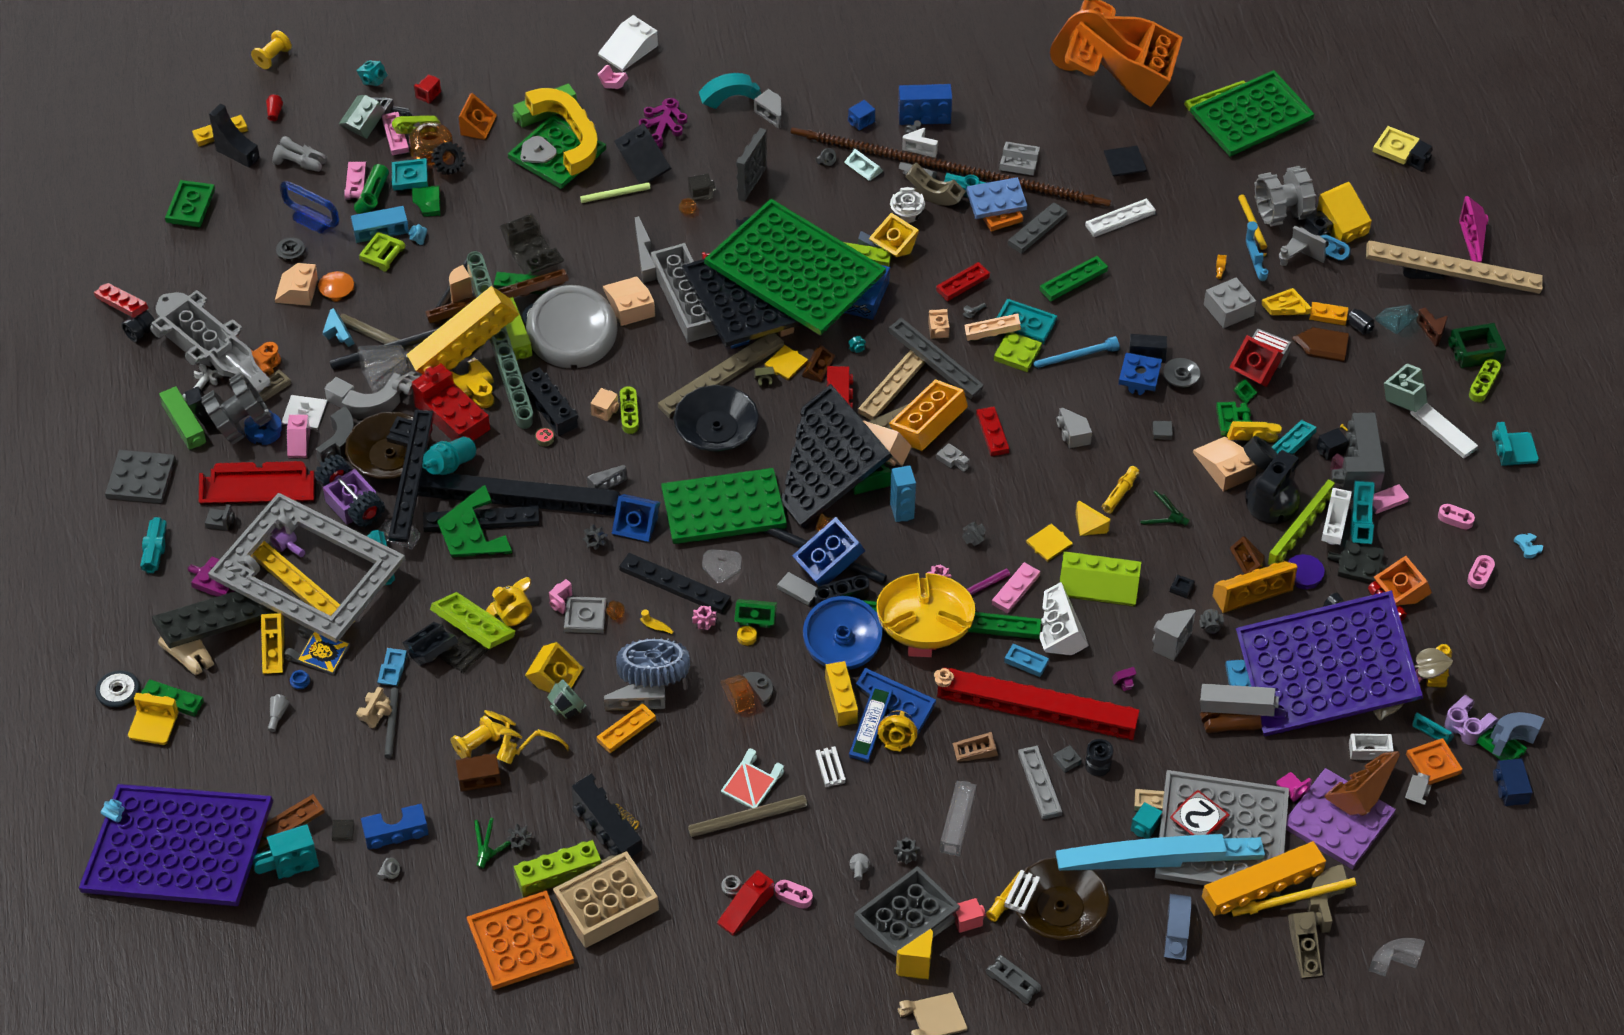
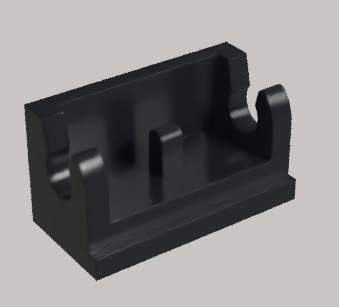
[1129,334,1167,363]

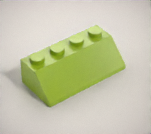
[1060,551,1141,606]

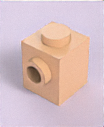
[590,388,620,422]

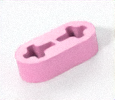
[1438,504,1475,530]
[775,880,813,909]

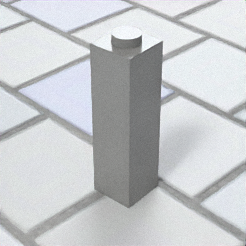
[1200,684,1279,716]

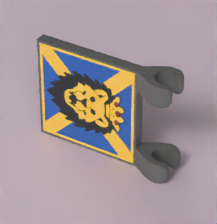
[285,625,350,675]

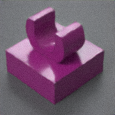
[1112,667,1137,691]

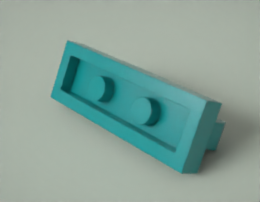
[1272,420,1317,454]

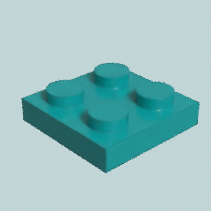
[392,158,428,191]

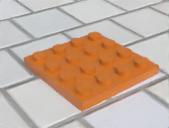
[466,890,574,990]

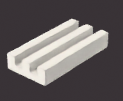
[816,747,845,787]
[1004,870,1040,914]

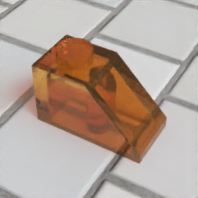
[720,675,754,713]

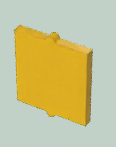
[765,345,808,380]
[1026,523,1073,562]

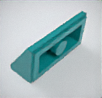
[1412,713,1454,745]

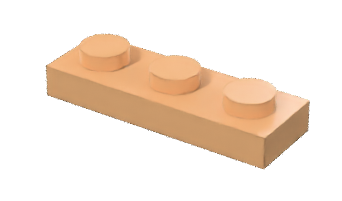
[965,314,1021,341]

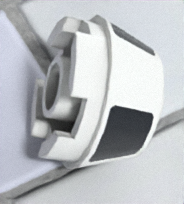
[890,187,925,223]

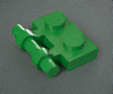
[1216,402,1252,436]

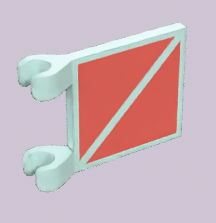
[721,748,784,809]

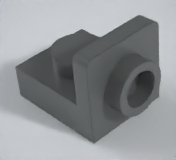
[205,504,235,531]

